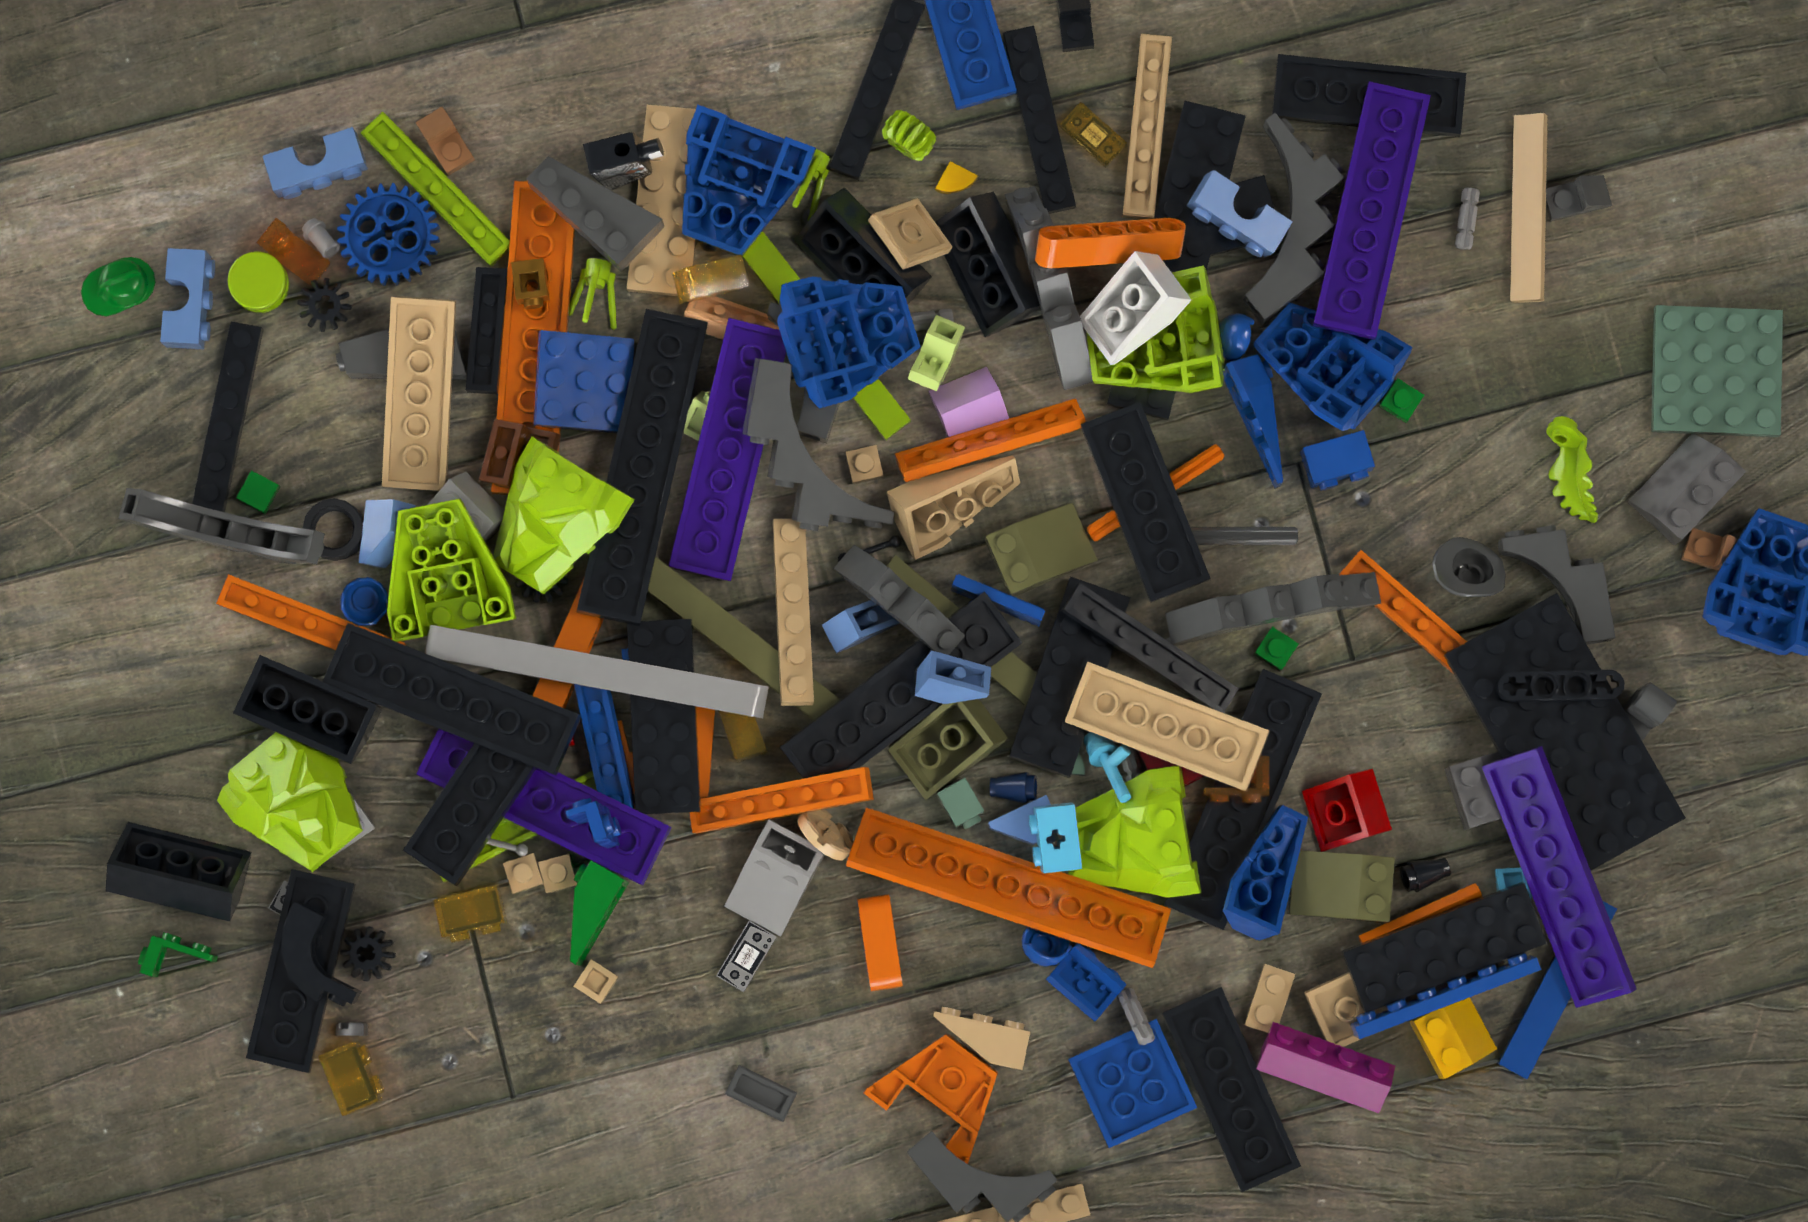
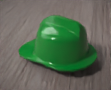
[81,257,156,316]

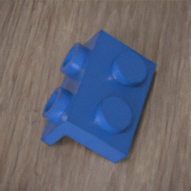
[565,798,622,849]
[1046,943,1126,1022]

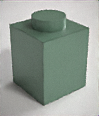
[937,777,984,830]

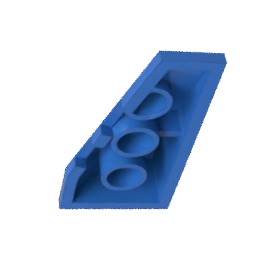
[1223,354,1283,489]
[1223,805,1308,941]

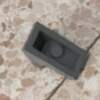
[1546,175,1612,222]

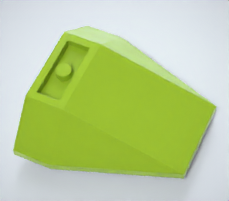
[387,498,516,642]

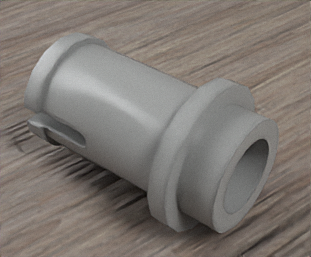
[302,218,340,259]

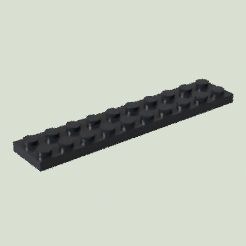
[1107,101,1246,420]
[577,309,708,626]

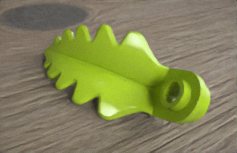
[1546,416,1598,523]

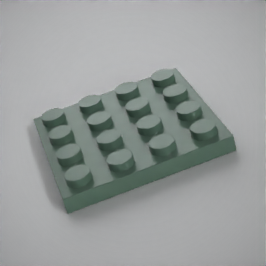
[1651,305,1783,437]

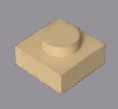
[846,445,884,484]
[503,853,543,894]
[538,854,577,894]
[573,959,619,1004]

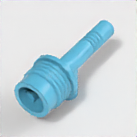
[1084,732,1131,803]

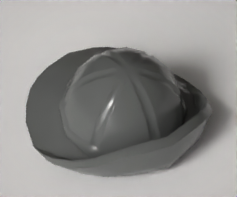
[1432,537,1506,597]

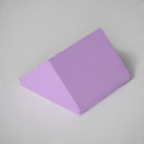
[928,367,1009,437]

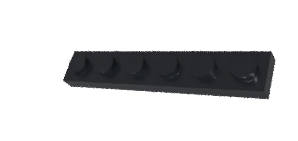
[829,0,925,181]
[1003,26,1076,214]
[192,321,264,512]
[1061,583,1239,713]

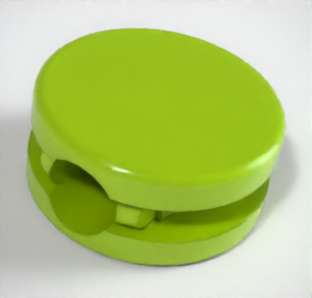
[227,251,289,313]

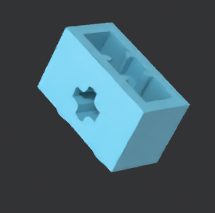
[1029,802,1082,874]

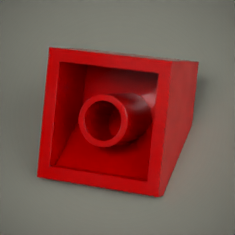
[1302,768,1392,852]

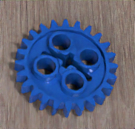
[337,183,440,286]

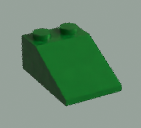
[570,860,630,966]

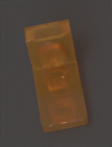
[256,218,330,286]
[1202,756,1269,803]

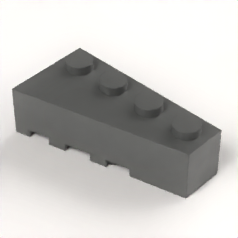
[526,156,664,272]

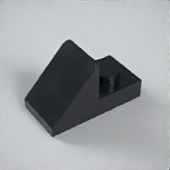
[1056,0,1094,52]

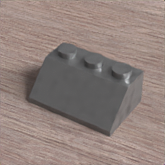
[1628,433,1746,545]

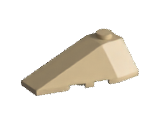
[887,455,1020,560]

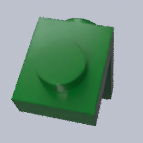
[138,932,218,977]

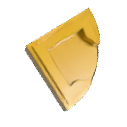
[935,161,978,194]

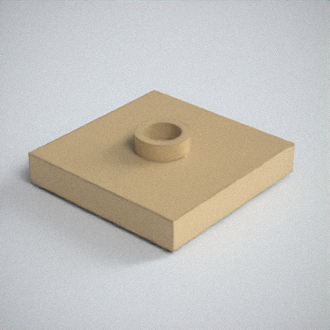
[868,198,952,270]

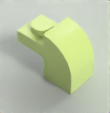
[908,315,965,391]

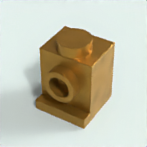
[511,258,550,309]

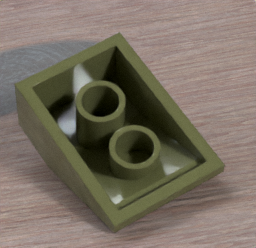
[985,503,1098,597]
[888,699,1009,800]
[1289,851,1395,924]

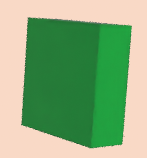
[236,470,281,514]

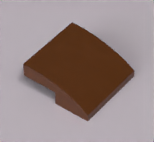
[479,419,561,489]

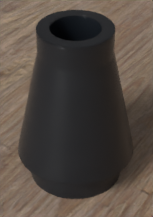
[1400,858,1451,892]

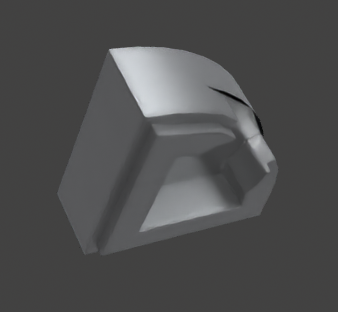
[336,1023,368,1036]

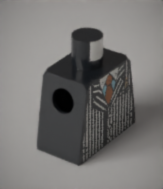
[583,132,664,191]

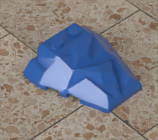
[682,105,816,256]
[777,276,921,409]
[1254,303,1412,431]
[1702,508,1808,656]

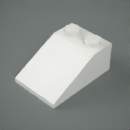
[1080,251,1192,365]

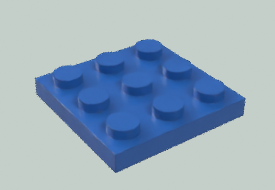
[533,330,634,433]
[1068,1019,1197,1148]

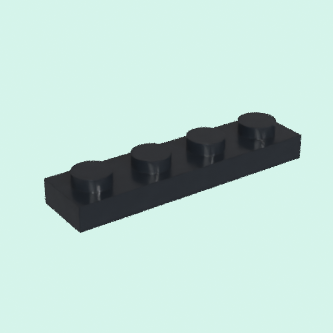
[465,267,508,394]

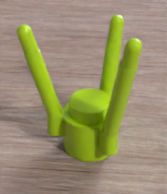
[792,149,830,221]
[569,258,617,330]

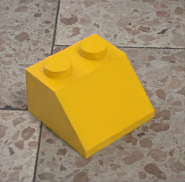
[1409,997,1497,1079]

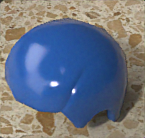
[1219,313,1254,361]
[340,577,388,626]
[1022,927,1072,967]

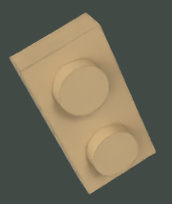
[1244,964,1295,1033]

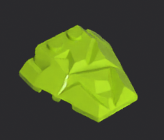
[1086,265,1225,393]
[493,436,635,594]
[217,732,363,872]
[1068,765,1201,898]

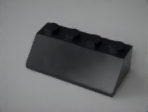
[794,187,932,304]
[935,191,1041,337]
[233,655,382,764]
[106,822,252,922]

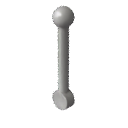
[486,838,528,856]

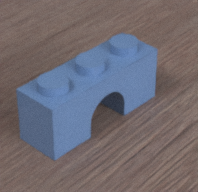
[262,127,368,199]
[1187,170,1293,257]
[160,248,215,349]

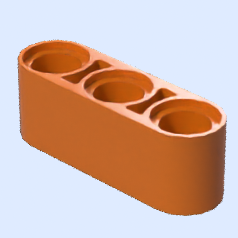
[857,894,903,991]

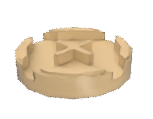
[797,809,854,861]

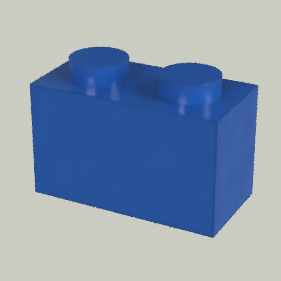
[1300,430,1375,491]

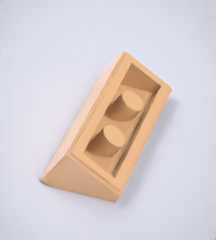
[684,290,779,340]

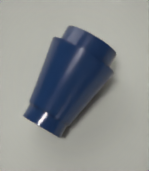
[990,772,1037,804]

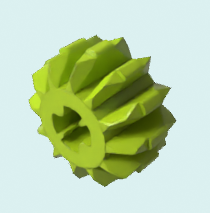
[882,110,936,161]

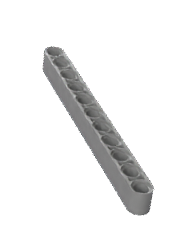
[425,625,769,719]

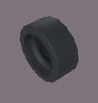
[302,498,364,561]

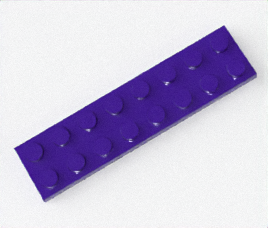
[1313,81,1431,340]
[669,318,786,581]
[416,729,672,885]
[1482,746,1637,1008]

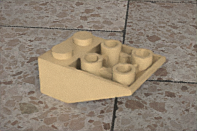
[933,1007,1030,1070]

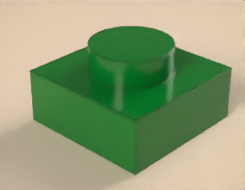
[1379,378,1424,423]
[1254,626,1299,671]

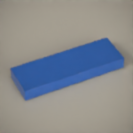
[951,574,1045,627]

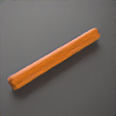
[1086,444,1225,541]

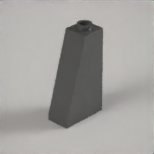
[336,329,467,380]

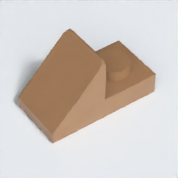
[415,107,475,176]
[1681,528,1738,571]

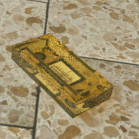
[1059,102,1127,168]

